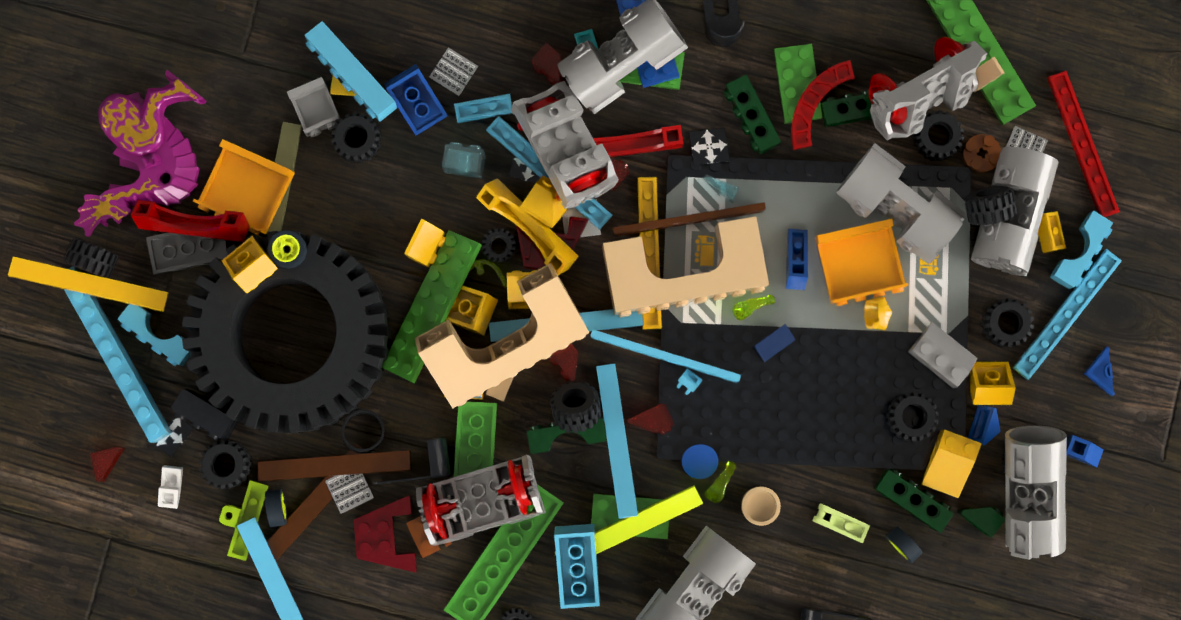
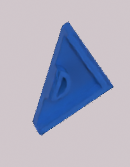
[1084,346,1115,396]

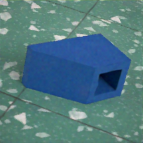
[1067,435,1104,468]

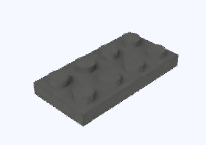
[146,233,229,275]

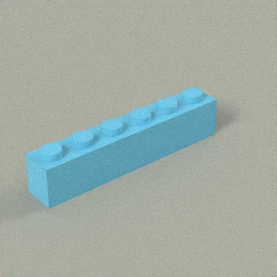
[305,21,397,122]

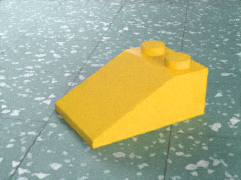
[445,286,498,336]
[921,430,982,498]

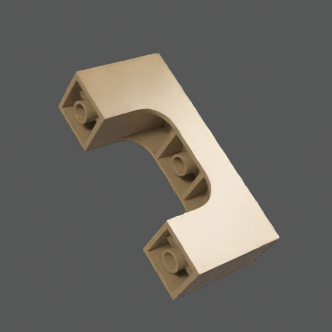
[602,216,769,318]
[415,263,589,408]

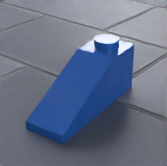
[786,229,808,290]

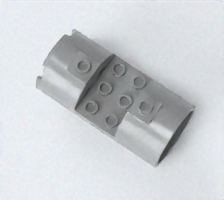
[557,0,688,114]
[836,143,967,264]
[971,147,1059,276]
[1005,426,1067,560]
[636,526,756,620]

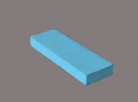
[454,94,513,123]

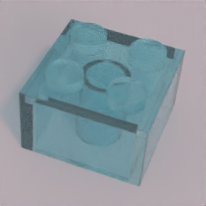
[442,142,486,179]

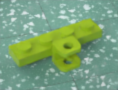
[219,480,269,561]

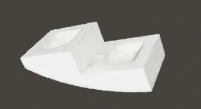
[158,465,183,509]

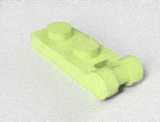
[812,503,870,543]

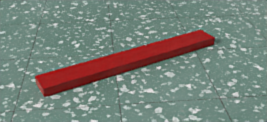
[1047,71,1120,217]

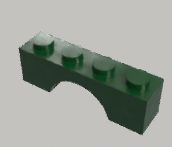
[527,418,607,454]

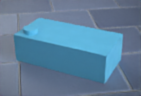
[554,524,600,609]

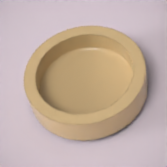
[741,486,781,526]

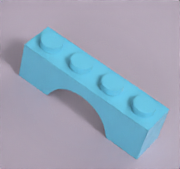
[1050,211,1113,289]
[118,304,191,366]

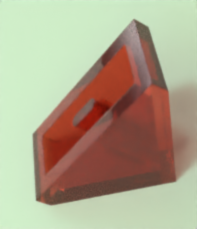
[90,447,125,482]

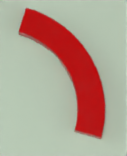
[791,60,855,150]

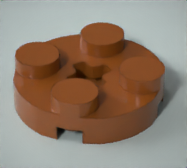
[962,134,1001,173]

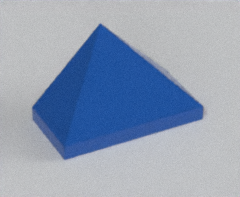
[968,405,1001,445]

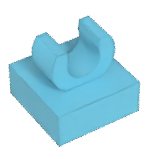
[677,368,702,395]

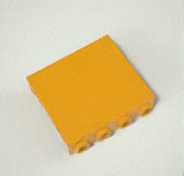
[193,139,295,235]
[815,219,908,306]

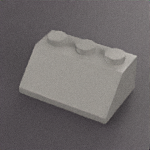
[908,322,977,388]

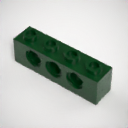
[724,75,781,155]
[821,90,872,128]
[873,469,954,533]

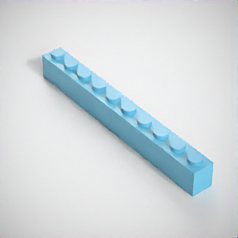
[64,266,172,443]

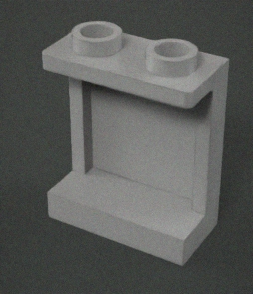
[287,77,340,137]

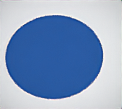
[682,444,718,479]

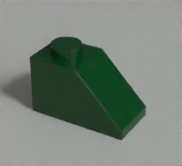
[957,506,1005,538]

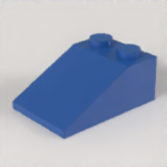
[384,64,448,135]

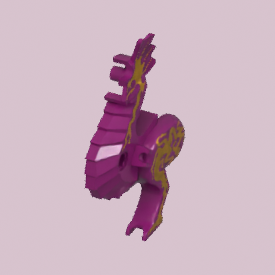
[74,70,207,237]

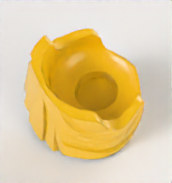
[864,297,892,330]

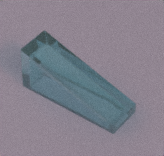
[704,175,739,203]

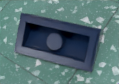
[753,324,795,362]

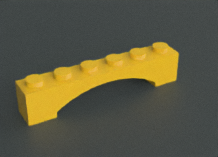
[476,178,579,276]

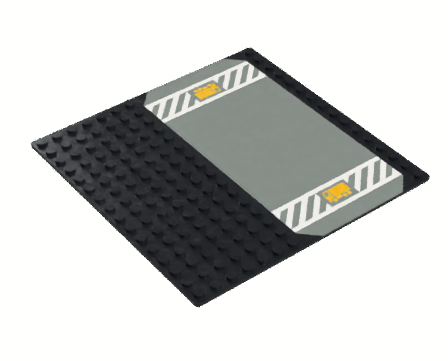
[657,155,971,470]

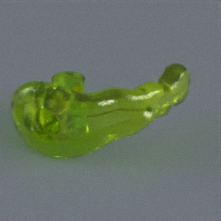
[470,259,507,288]
[733,294,775,320]
[705,462,737,503]

